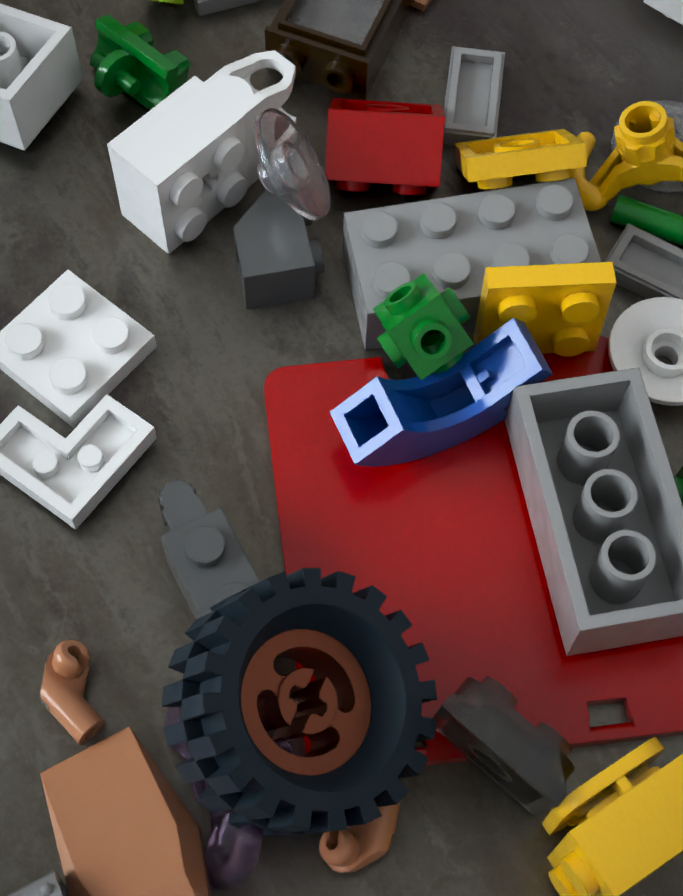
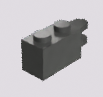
[158,478,260,619]

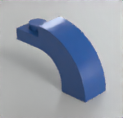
[330,318,553,467]

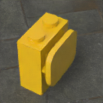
[541,737,683,896]

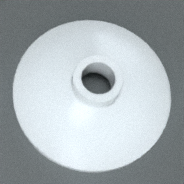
[608,297,683,406]

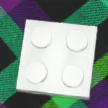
[0,270,157,428]

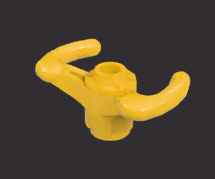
[568,101,683,211]

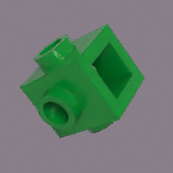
[373,273,474,380]

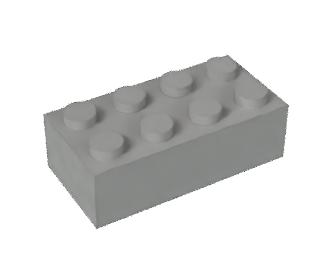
[342,178,601,351]
[505,367,683,656]

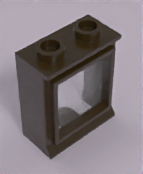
[265,0,412,100]

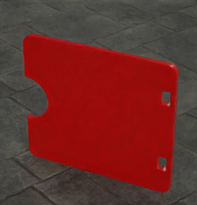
[264,336,683,766]

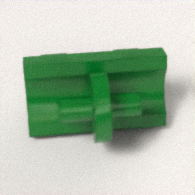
[90,14,190,110]

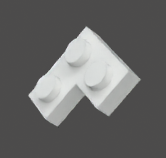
[0,394,157,530]

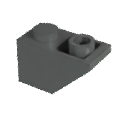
[233,169,324,309]

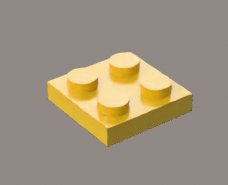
[454,129,587,189]
[474,262,617,357]

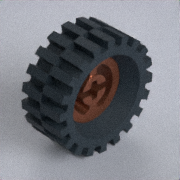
[162,568,437,837]

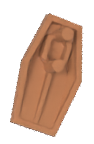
[40,726,211,896]

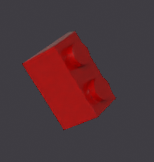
[324,98,445,195]

